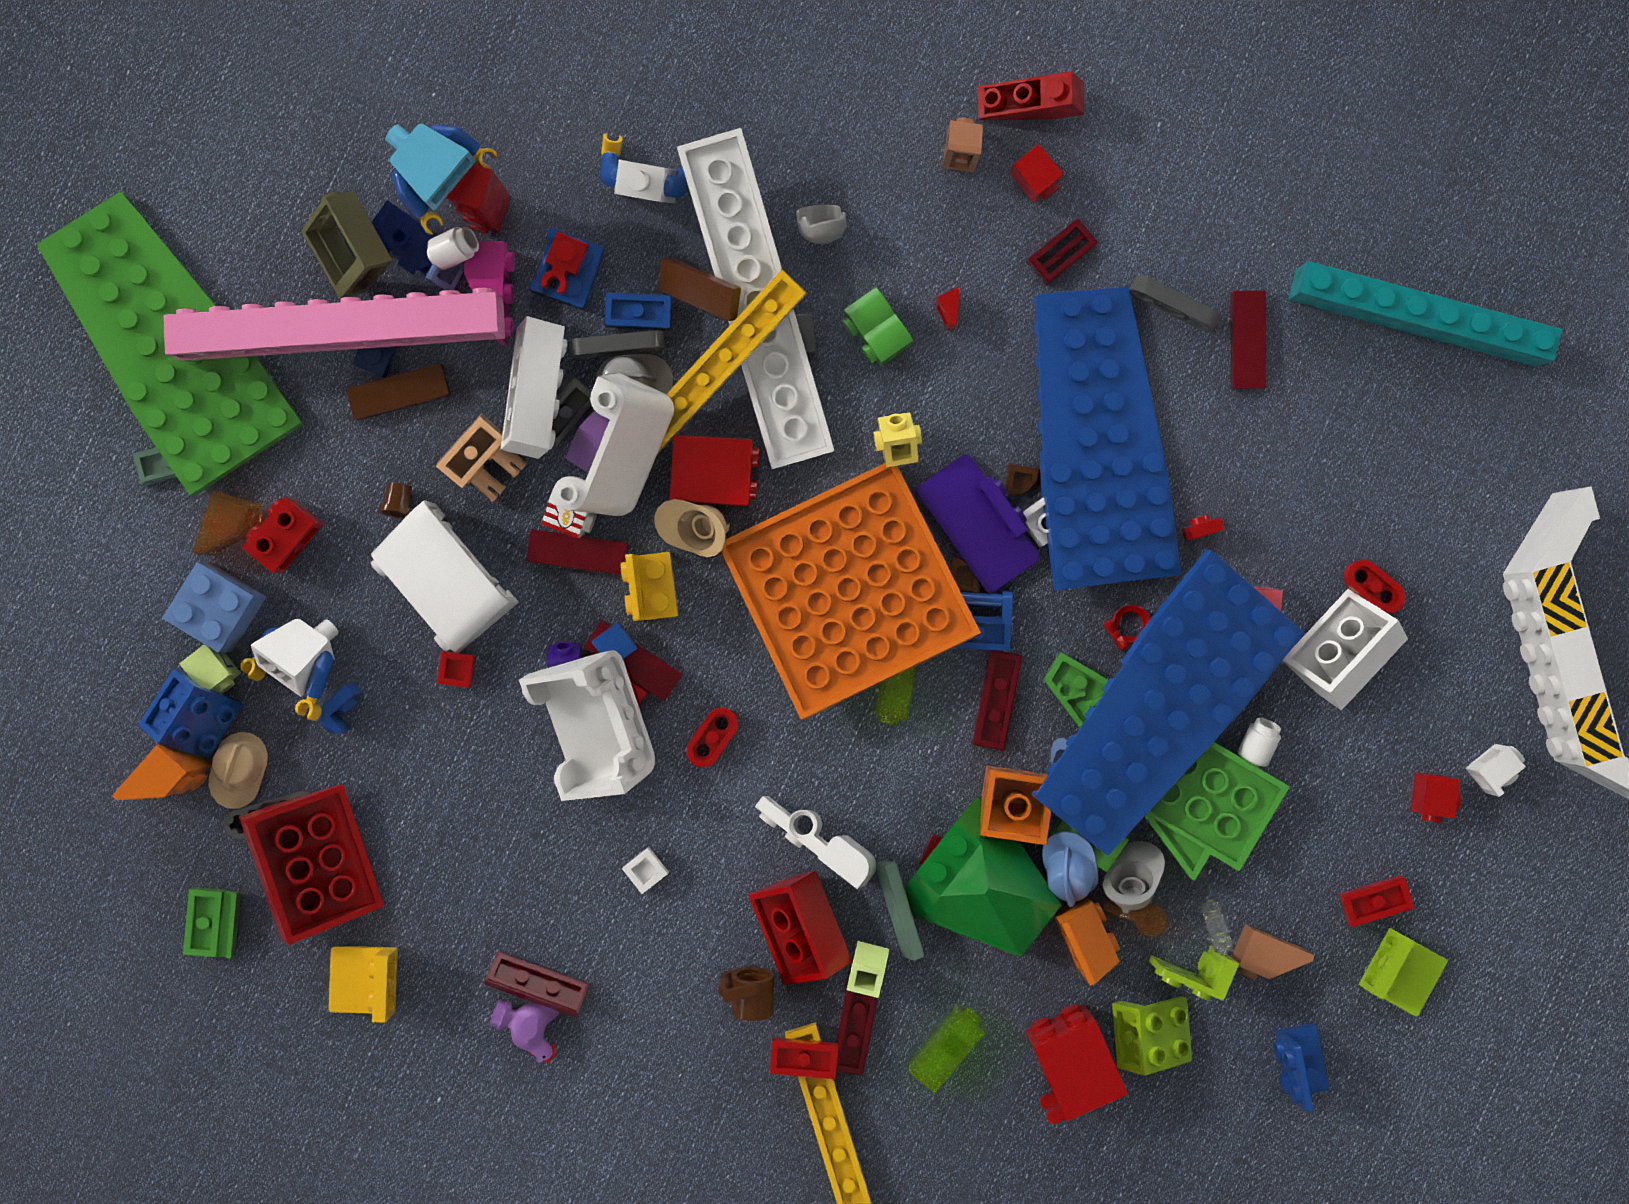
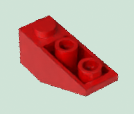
[978,71,1084,120]

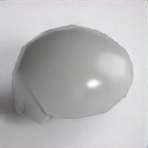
[796,205,847,244]

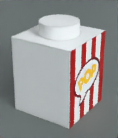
[541,503,597,539]

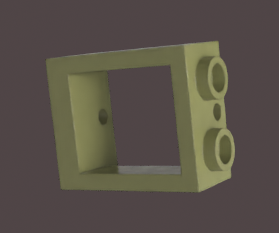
[301,191,393,299]

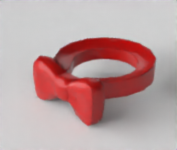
[1102,605,1150,650]

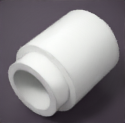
[427,227,479,270]
[1237,718,1281,768]

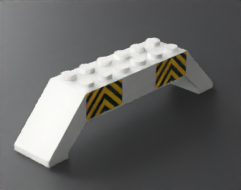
[1503,486,1629,799]

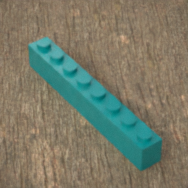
[1288,261,1563,367]

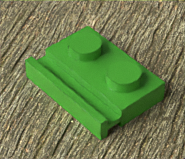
[183,887,241,959]

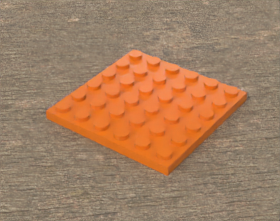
[721,463,981,721]

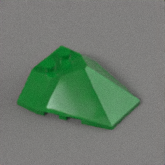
[905,797,1061,957]

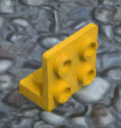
[621,552,679,621]
[329,945,398,1023]

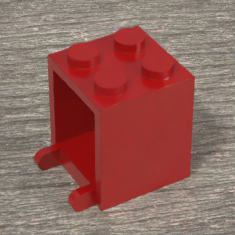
[1025,1004,1128,1124]

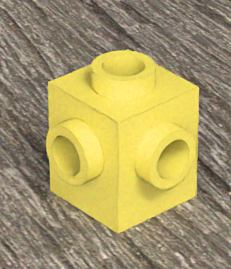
[873,412,922,467]

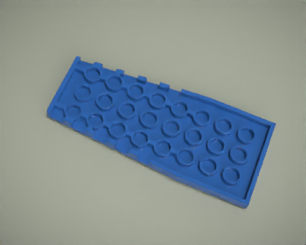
[1032,287,1181,590]
[1032,549,1305,855]

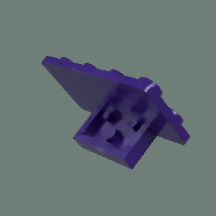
[916,454,1040,593]

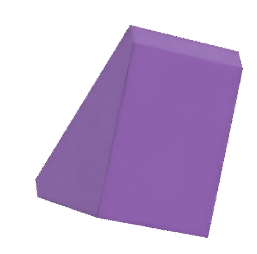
[566,411,610,473]

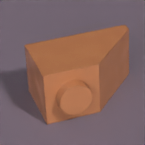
[942,118,983,173]
[1231,924,1315,980]

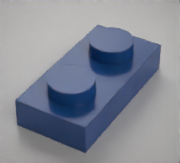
[604,292,672,330]

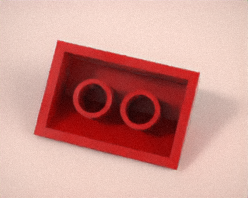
[446,164,511,235]
[748,870,853,985]

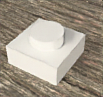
[622,847,669,894]

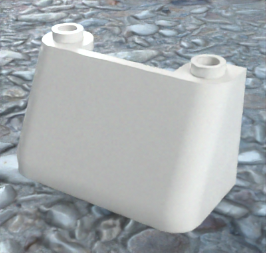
[548,373,674,516]
[371,500,519,653]
[519,650,655,801]

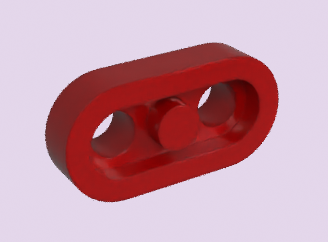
[1343,560,1405,613]
[686,707,738,767]

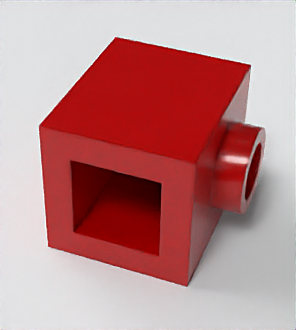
[1009,144,1063,203]
[1410,772,1461,823]

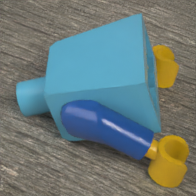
[385,123,497,234]

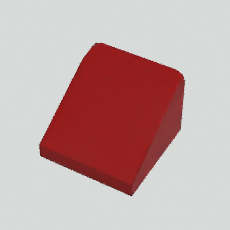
[935,287,960,332]

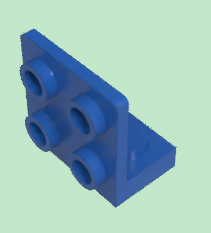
[138,668,243,758]
[1273,1023,1329,1113]

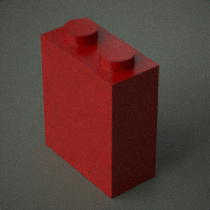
[670,435,759,508]

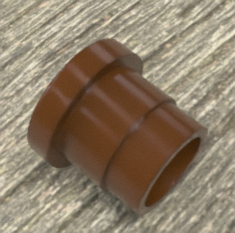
[378,482,412,518]

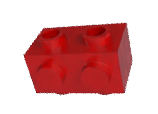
[242,497,324,574]

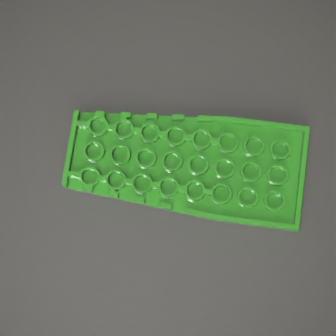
[37,192,304,497]

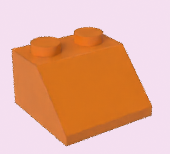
[112,744,212,800]
[980,765,1051,845]
[1053,896,1120,986]

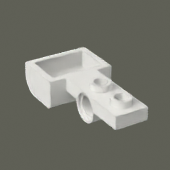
[755,796,877,889]

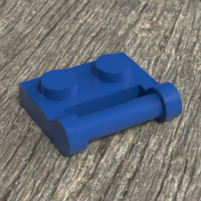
[528,228,606,310]
[954,591,1013,651]

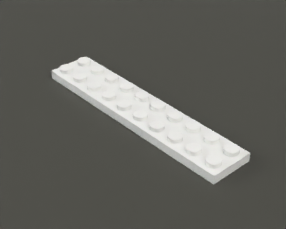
[677,128,834,469]

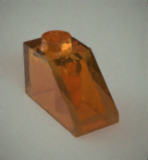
[192,490,262,556]

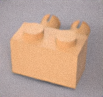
[436,413,528,502]

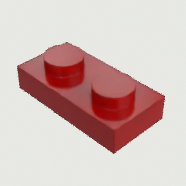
[1339,875,1414,927]
[769,1037,838,1079]

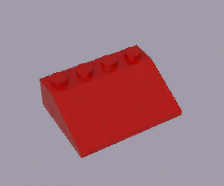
[239,784,384,945]

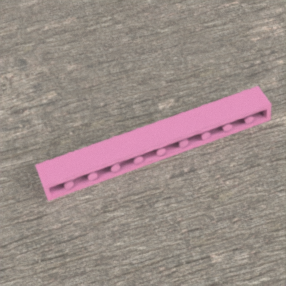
[164,288,505,361]

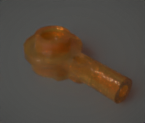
[1102,900,1168,937]

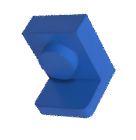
[319,683,363,735]

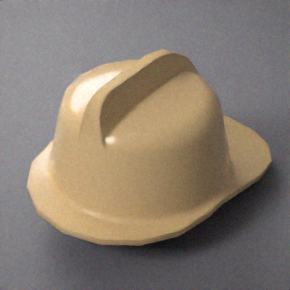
[654,499,729,557]
[208,732,268,809]

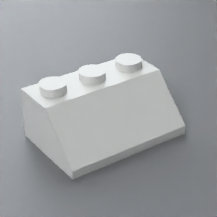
[1283,589,1408,710]

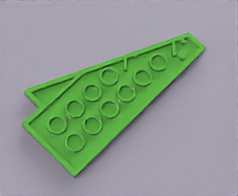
[1043,652,1290,881]

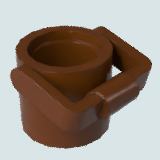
[718,965,774,1021]

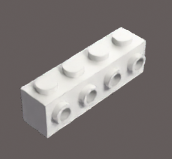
[500,316,567,459]

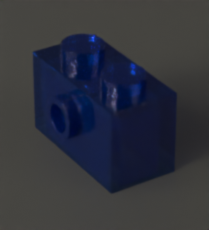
[371,200,438,276]

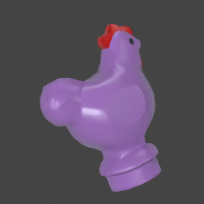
[489,999,559,1063]

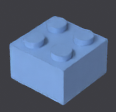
[162,562,267,653]

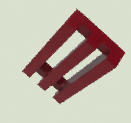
[1026,218,1098,286]

